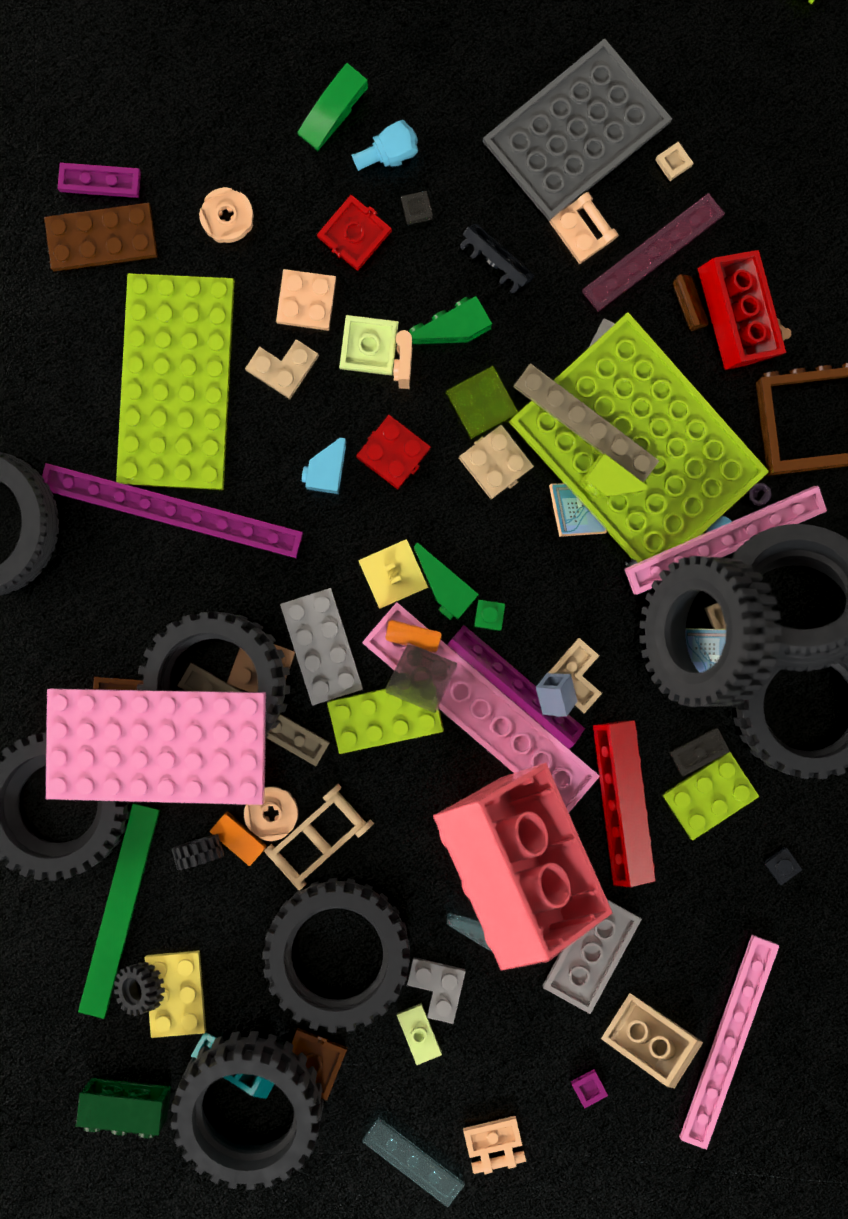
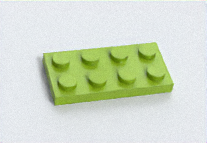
[327,678,444,754]

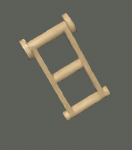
[264,784,374,890]

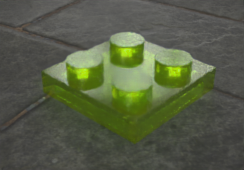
[446,366,518,439]

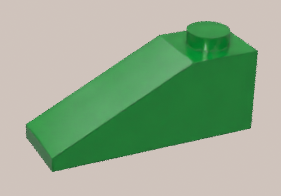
[414,543,479,620]

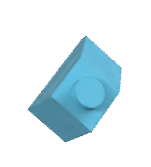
[302,438,347,494]

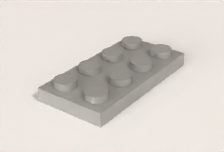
[280,588,363,705]
[542,899,642,1014]

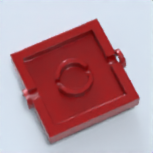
[317,195,392,271]
[356,415,431,489]

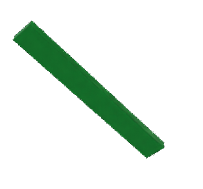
[78,803,160,1019]

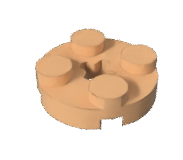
[199,187,253,243]
[244,786,298,841]

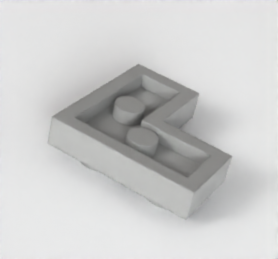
[407,957,465,1024]

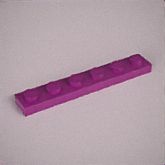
[447,625,585,749]

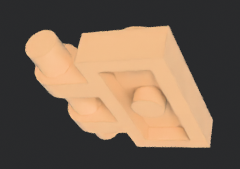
[463,1116,526,1174]

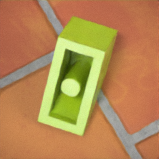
[581,454,648,498]

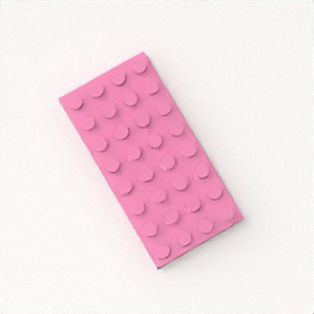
[46,689,266,805]

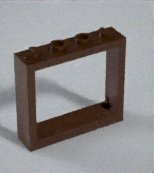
[756,363,848,476]

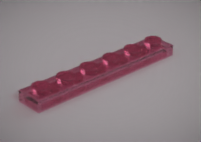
[582,193,725,312]

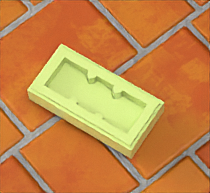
[397,1003,442,1065]

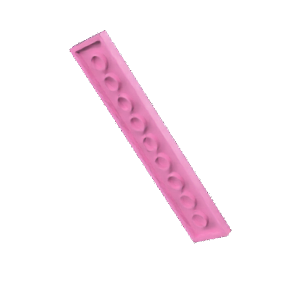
[362,602,599,813]

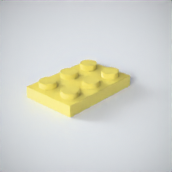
[145,951,206,1038]

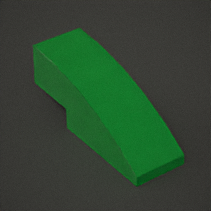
[298,63,368,151]

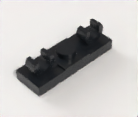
[460,224,535,293]

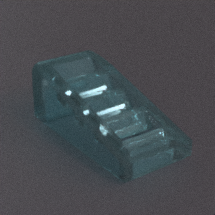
[447,913,493,952]

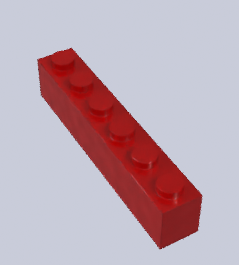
[593,720,655,887]

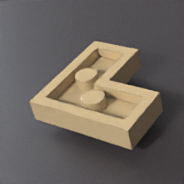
[245,339,319,399]
[548,638,602,713]

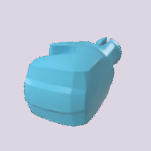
[352,120,418,171]

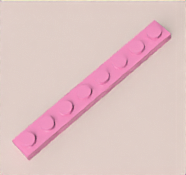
[625,486,827,595]
[680,935,779,1150]

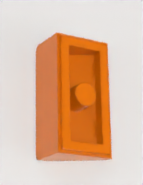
[385,620,442,653]
[210,811,267,866]

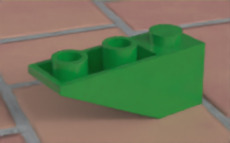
[409,296,492,344]

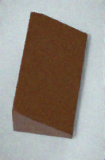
[673,274,709,331]

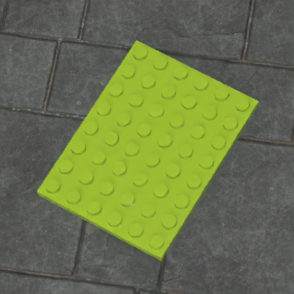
[509,313,769,563]

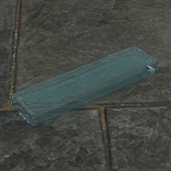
[362,1118,464,1207]

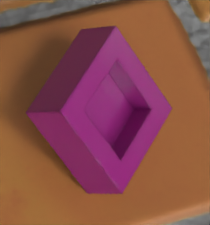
[571,1069,608,1109]

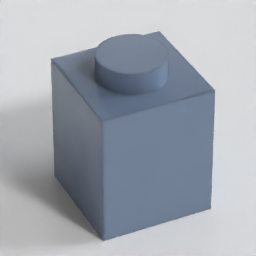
[536,673,578,717]

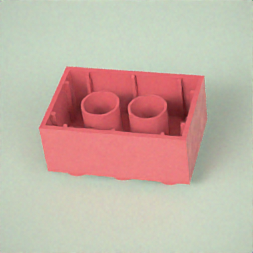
[433,763,613,970]

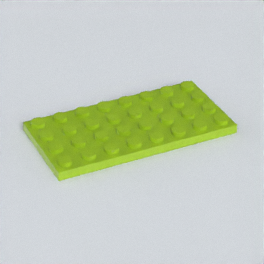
[116,273,234,490]

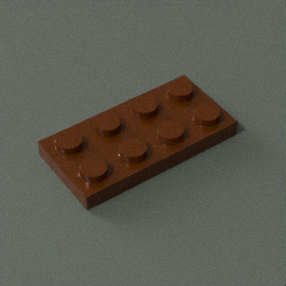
[44,203,158,271]

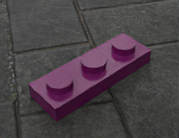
[58,163,141,198]

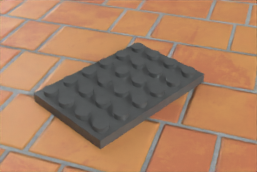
[483,39,672,222]

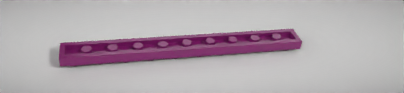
[42,463,303,558]

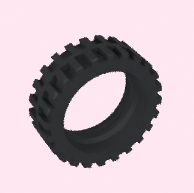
[137,612,290,738]
[732,657,848,779]
[263,878,410,1033]
[171,1031,324,1190]

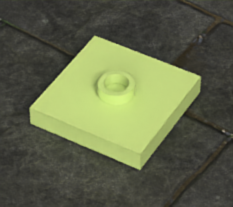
[339,315,399,375]

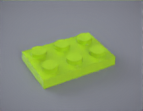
[662,751,759,840]

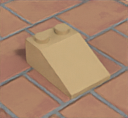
[601,993,703,1088]

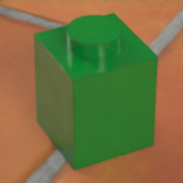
[473,600,505,631]

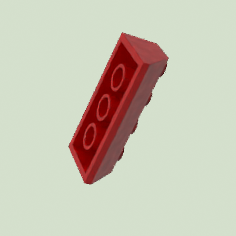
[698,250,786,370]

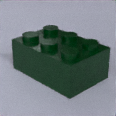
[76,1078,171,1138]

